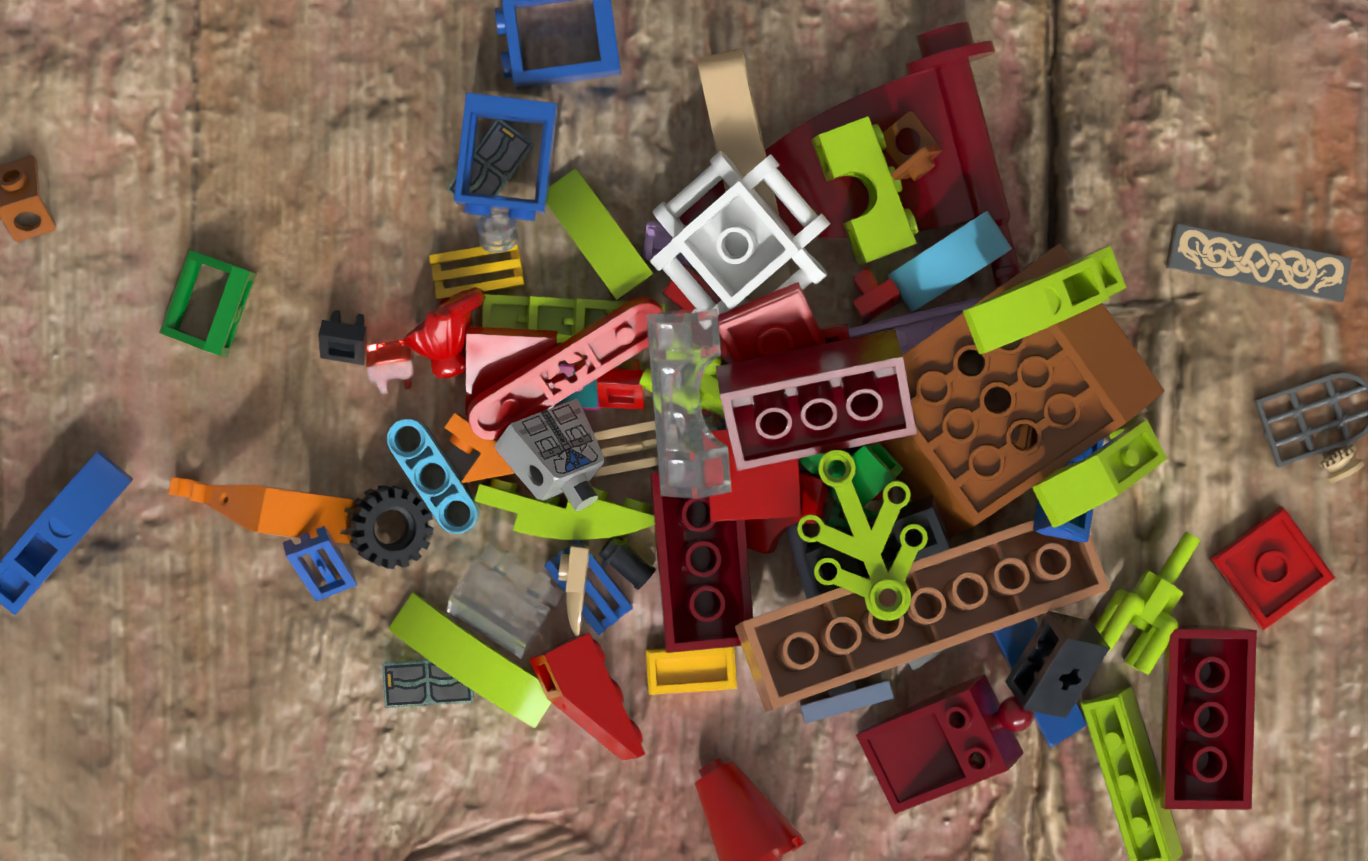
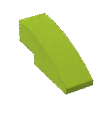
[547,168,653,301]

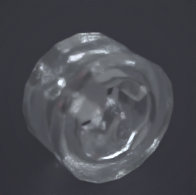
[476,211,519,253]

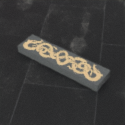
[1166,224,1352,303]

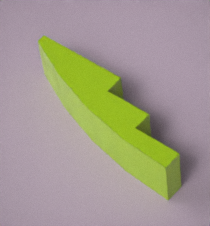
[480,294,665,349]

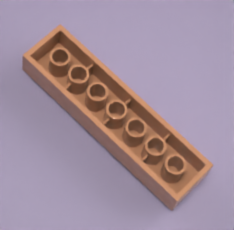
[735,520,1110,712]

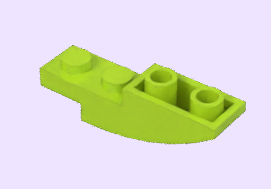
[963,245,1127,354]
[475,477,654,540]

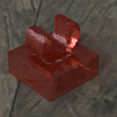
[366,340,414,394]

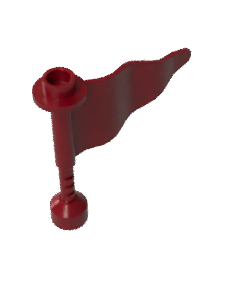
[679,22,1021,288]

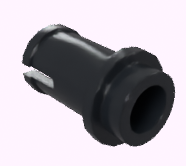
[598,536,656,590]

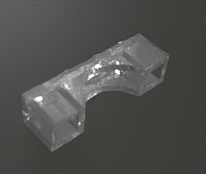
[646,309,731,499]

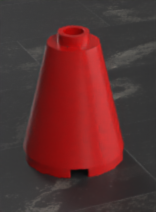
[695,758,806,861]

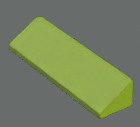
[1080,687,1183,861]

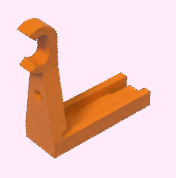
[168,477,357,544]

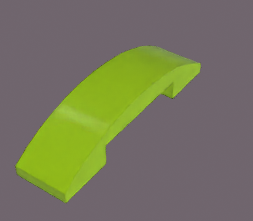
[388,592,551,728]

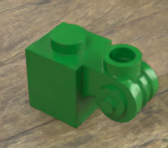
[799,442,903,508]

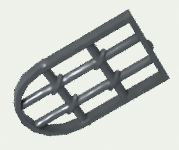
[1254,373,1368,467]

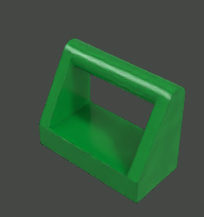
[159,249,257,357]

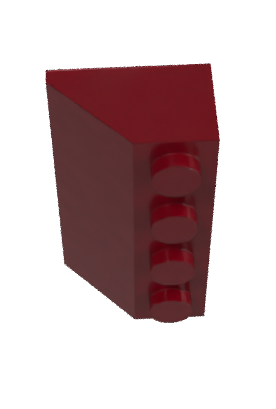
[716,329,917,471]

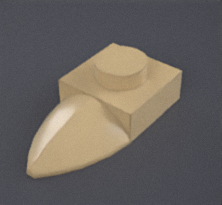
[558,545,590,637]

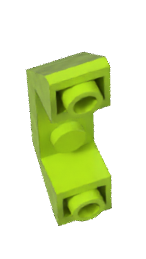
[1032,414,1167,528]

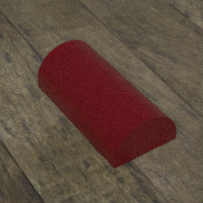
[650,467,753,653]
[1160,625,1257,810]

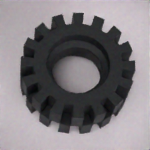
[346,485,434,569]

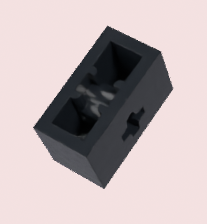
[1005,611,1110,718]

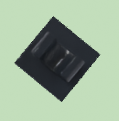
[318,310,367,365]

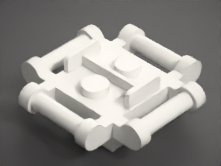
[650,151,831,329]

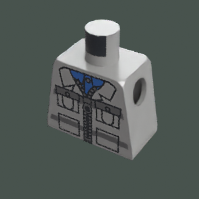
[494,399,604,511]

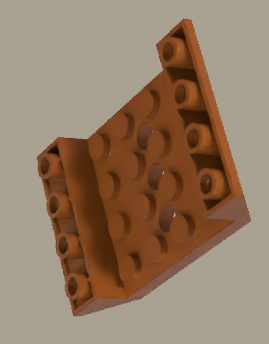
[879,243,1165,539]

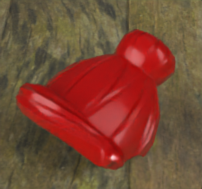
[403,287,486,378]

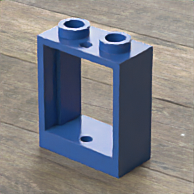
[495,0,621,89]
[454,93,558,221]

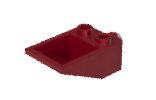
[856,674,1034,814]

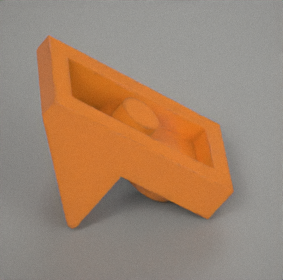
[444,413,515,483]

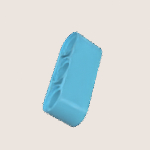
[887,210,1012,313]
[387,419,480,534]

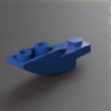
[0,450,133,615]

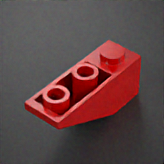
[529,632,645,761]

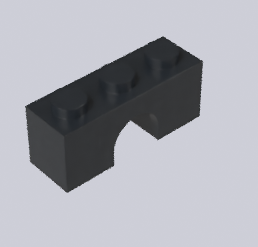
[805,495,949,594]

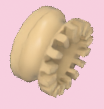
[1319,444,1365,484]

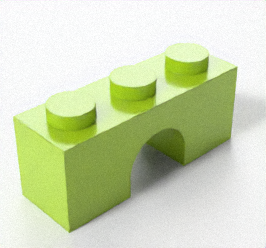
[811,116,918,265]

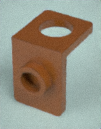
[883,111,944,181]
[0,155,56,242]

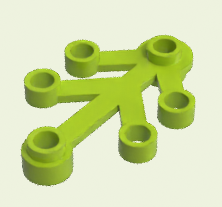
[797,450,928,621]

